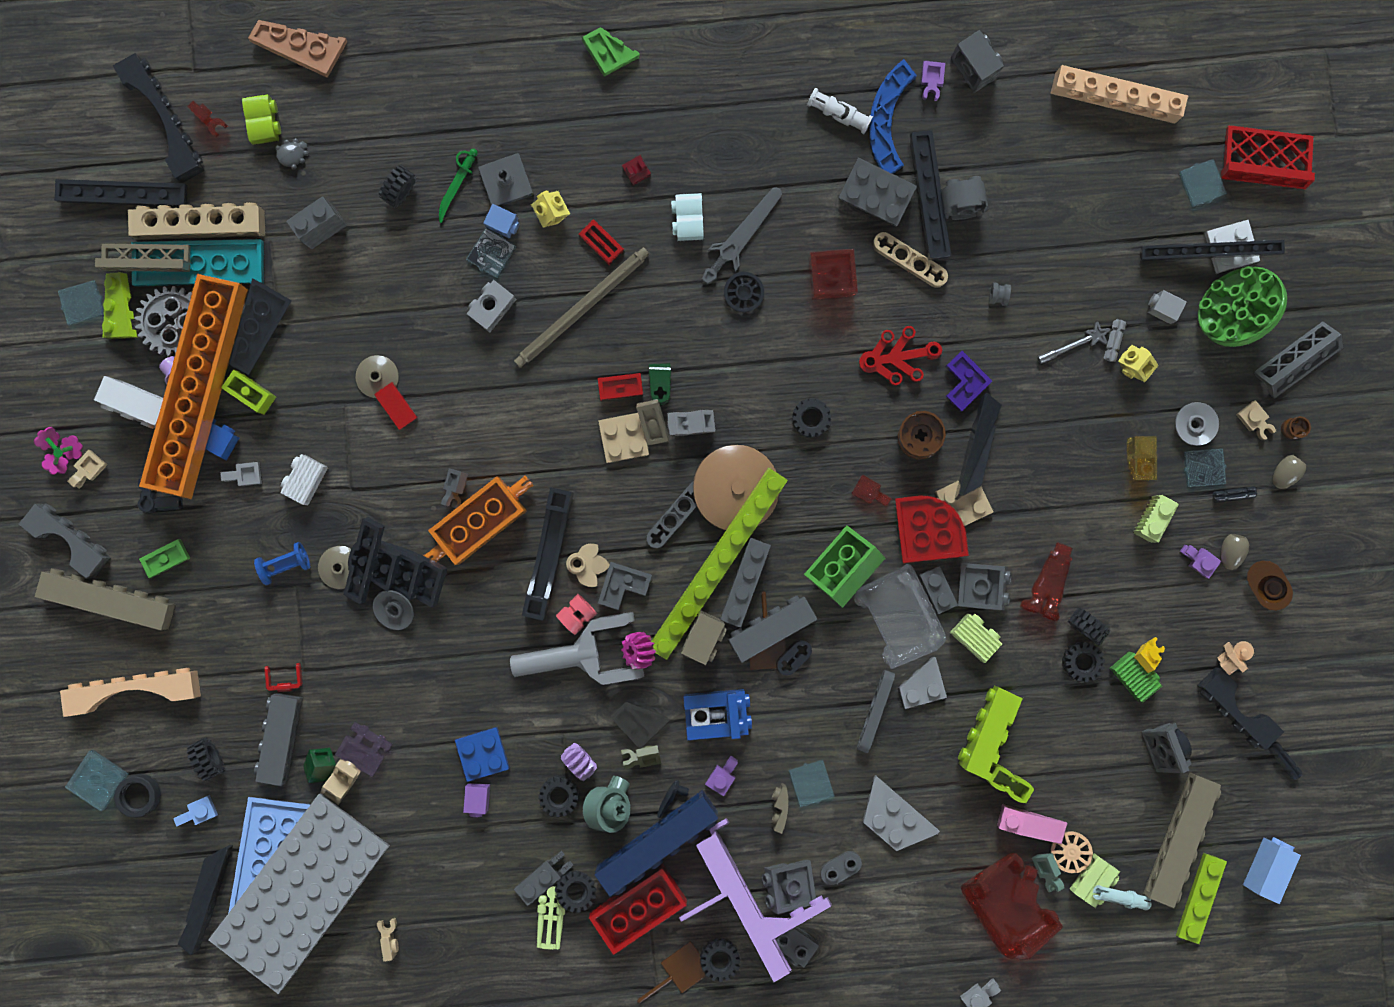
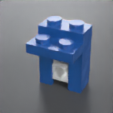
[684,689,752,740]

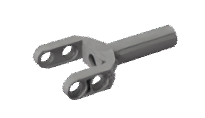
[510,612,644,685]

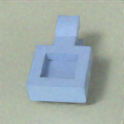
[173,795,218,826]

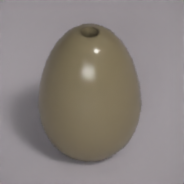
[1272,455,1306,489]
[1221,534,1249,570]

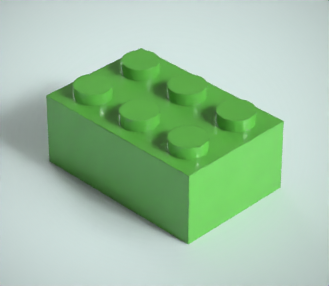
[804,526,886,608]

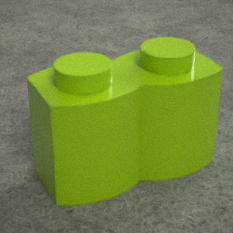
[242,94,281,145]
[986,764,1034,803]

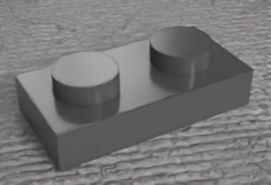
[919,566,958,614]

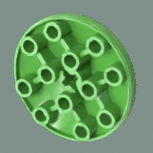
[1198,266,1287,347]

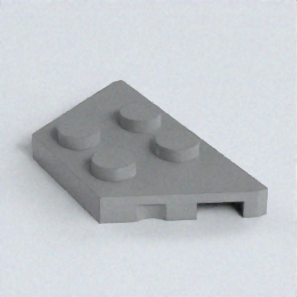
[863,775,940,851]

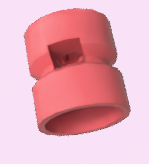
[556,594,597,635]

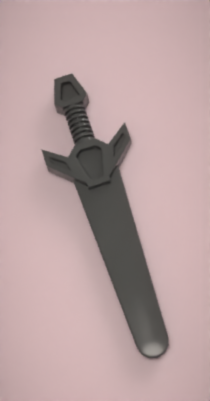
[702,187,782,285]

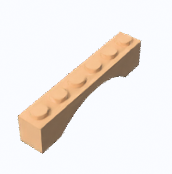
[60,668,201,717]

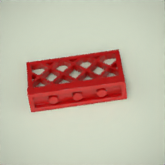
[1221,125,1315,189]

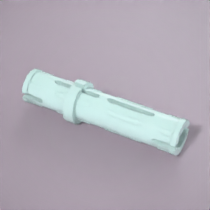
[1093,885,1152,910]

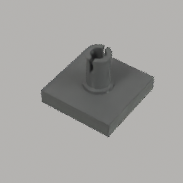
[478,153,534,207]

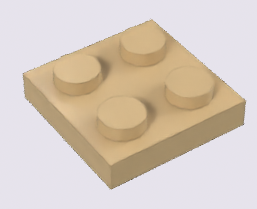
[598,413,649,463]
[935,481,993,525]

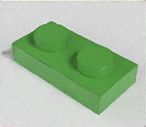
[139,539,190,578]

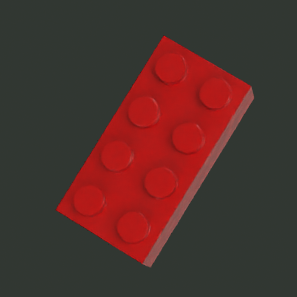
[589,863,687,955]

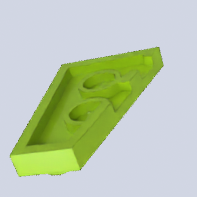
[102,272,137,339]

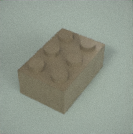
[681,610,726,665]

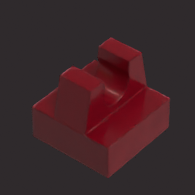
[622,155,651,186]

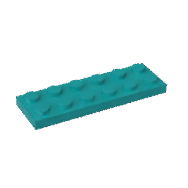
[131,239,264,286]

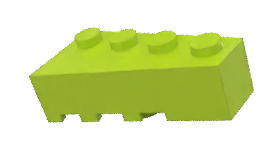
[958,685,1023,781]

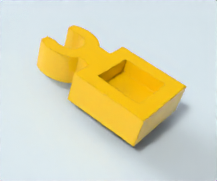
[1134,637,1165,673]

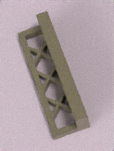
[95,244,191,272]

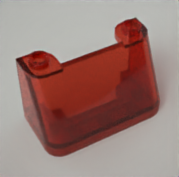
[961,853,1063,959]

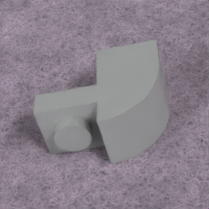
[667,410,715,436]

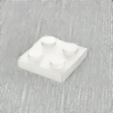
[1204,220,1260,274]

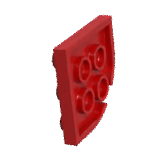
[895,496,969,563]

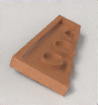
[248,20,347,78]

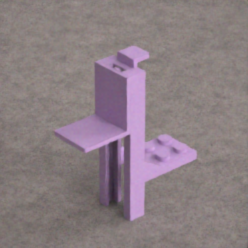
[679,819,832,982]

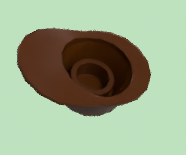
[1247,560,1293,611]

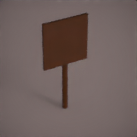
[749,591,787,670]
[637,941,706,1003]

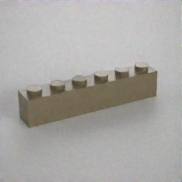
[35,568,175,630]
[1143,773,1221,908]

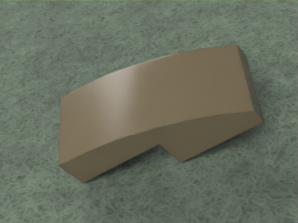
[771,783,788,834]

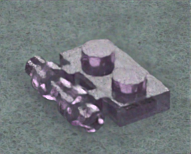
[335,722,392,777]

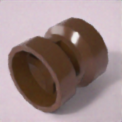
[1281,416,1311,439]

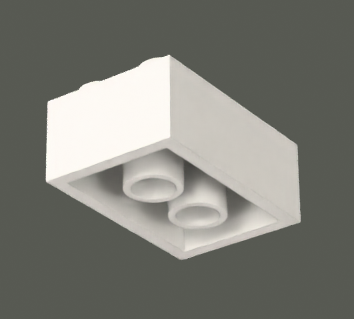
[94,376,163,429]

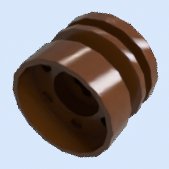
[898,411,946,460]

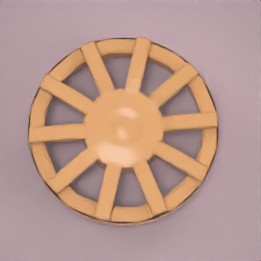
[1051,831,1093,873]

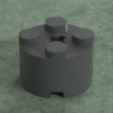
[941,176,989,220]

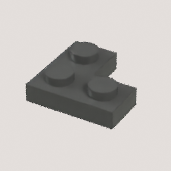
[598,562,652,610]

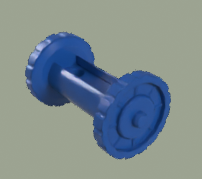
[254,542,310,585]

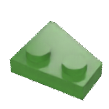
[582,27,640,77]

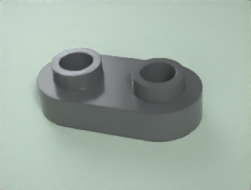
[820,851,862,885]

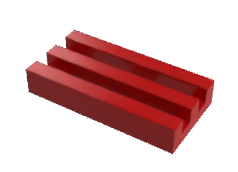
[579,219,624,265]

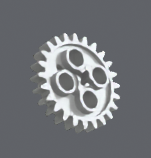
[134,286,192,357]

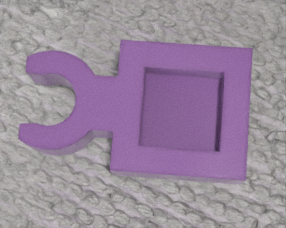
[921,61,945,101]

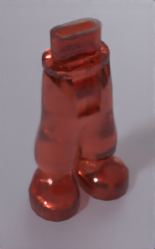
[1019,543,1073,622]

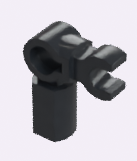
[138,479,183,513]

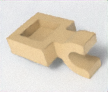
[67,450,107,489]
[377,918,399,961]

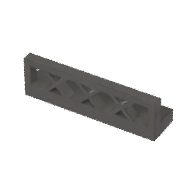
[1254,321,1343,399]

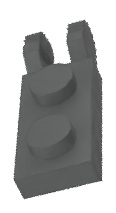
[514,851,573,906]

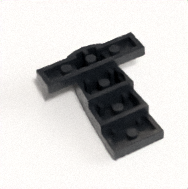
[343,517,448,608]

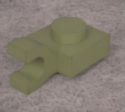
[621,745,661,769]

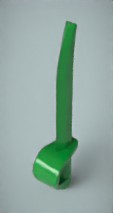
[439,148,478,223]

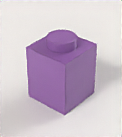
[463,783,490,817]

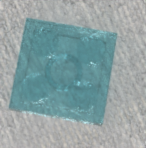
[65,750,129,811]

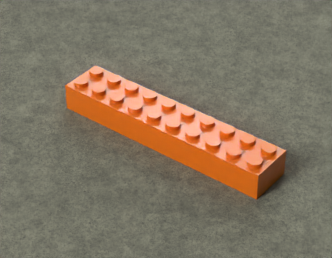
[139,274,248,499]

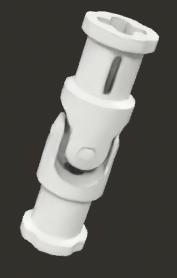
[807,88,873,134]

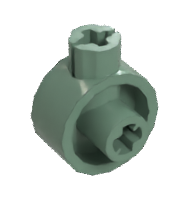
[583,776,630,833]

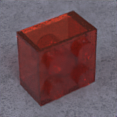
[808,249,858,300]

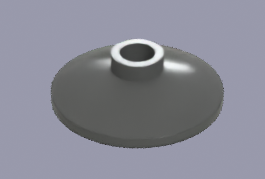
[373,590,414,630]

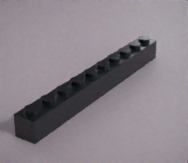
[1141,240,1285,261]

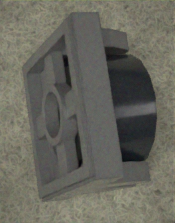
[1142,723,1192,773]

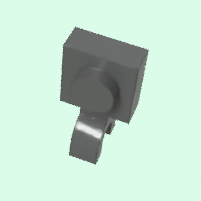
[441,468,468,508]

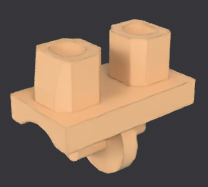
[1217,641,1254,675]

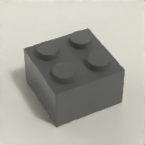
[951,30,1004,93]

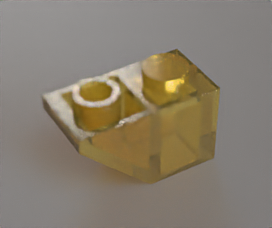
[1127,436,1157,480]

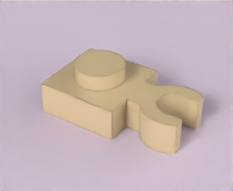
[1236,400,1276,440]

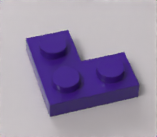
[945,351,992,412]

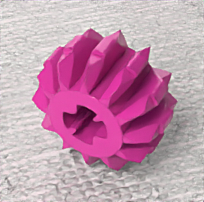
[621,632,656,669]

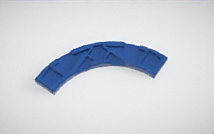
[869,59,917,174]

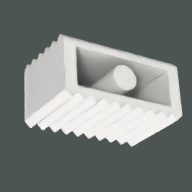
[280,454,328,505]

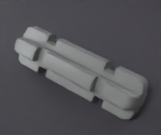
[1104,319,1126,362]

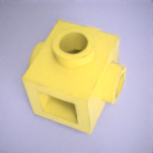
[531,191,570,227]
[1118,345,1158,382]

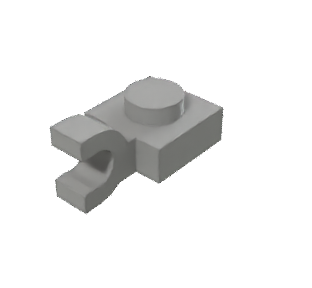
[220,462,262,486]
[960,979,1001,1007]

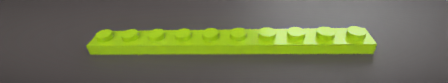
[651,467,788,660]

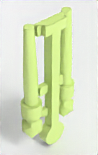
[537,886,565,950]

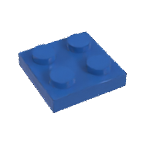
[455,727,510,782]

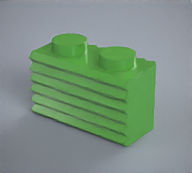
[1110,652,1162,703]

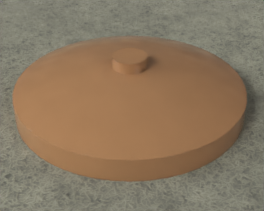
[693,445,779,530]

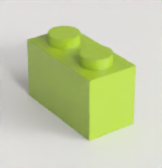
[221,370,276,414]

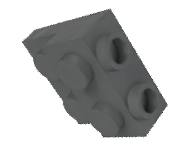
[958,563,1012,610]
[762,860,816,914]

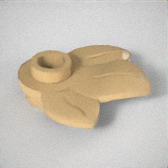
[566,544,610,587]

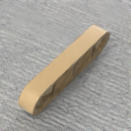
[873,232,948,288]

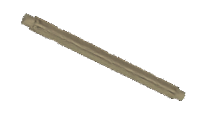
[514,247,650,368]

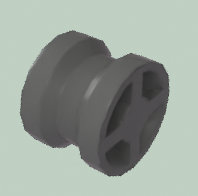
[989,282,1011,306]

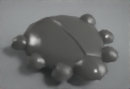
[275,138,309,170]

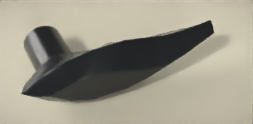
[657,780,689,818]

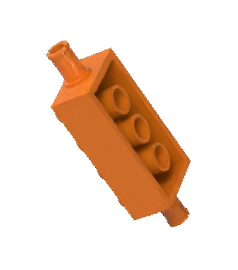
[423,475,534,565]

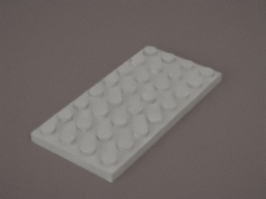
[209,793,390,994]

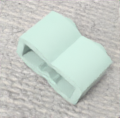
[671,194,703,241]

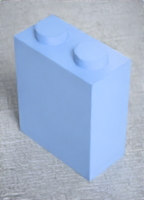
[1243,837,1301,904]

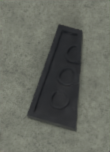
[229,278,292,375]

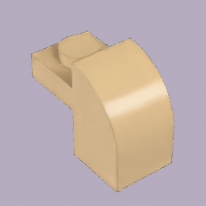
[320,759,361,805]

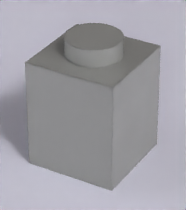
[1147,290,1187,324]

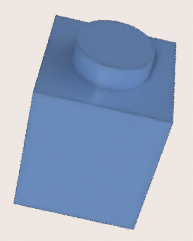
[483,204,519,238]

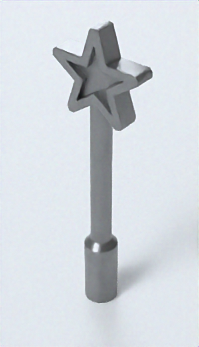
[1037,322,1110,364]

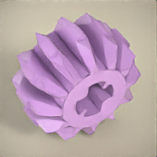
[561,743,597,781]

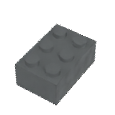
[839,157,917,227]

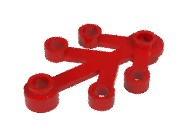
[859,326,942,386]

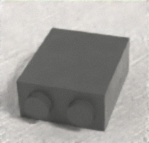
[286,196,347,249]

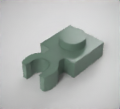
[1032,853,1064,892]

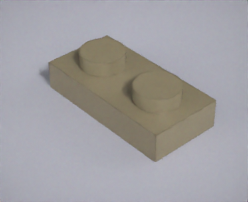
[636,399,669,445]

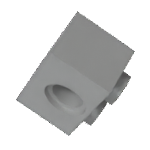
[467,280,517,333]

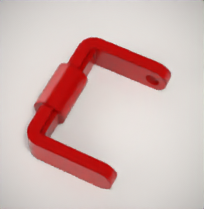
[265,663,303,692]

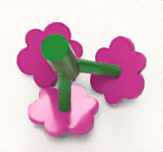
[34,427,83,475]

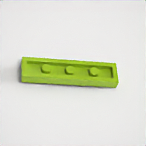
[1176,853,1227,944]

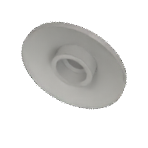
[1175,402,1219,446]

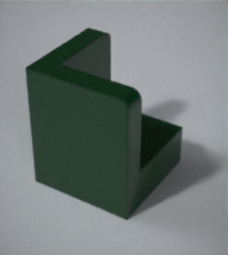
[303,748,336,783]

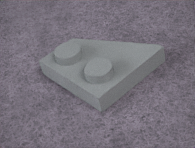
[898,657,947,709]

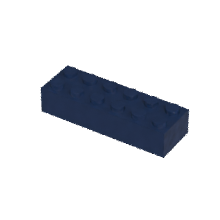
[594,790,718,896]

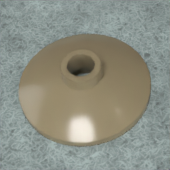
[356,355,399,398]
[318,546,351,589]

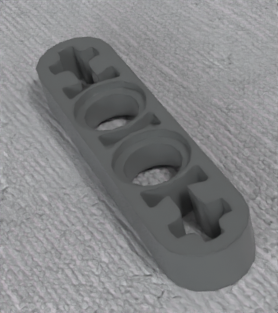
[647,482,697,548]
[857,670,895,753]

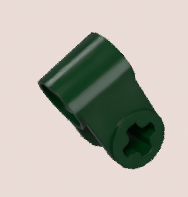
[649,363,671,406]

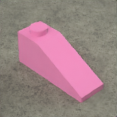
[997,804,1067,844]

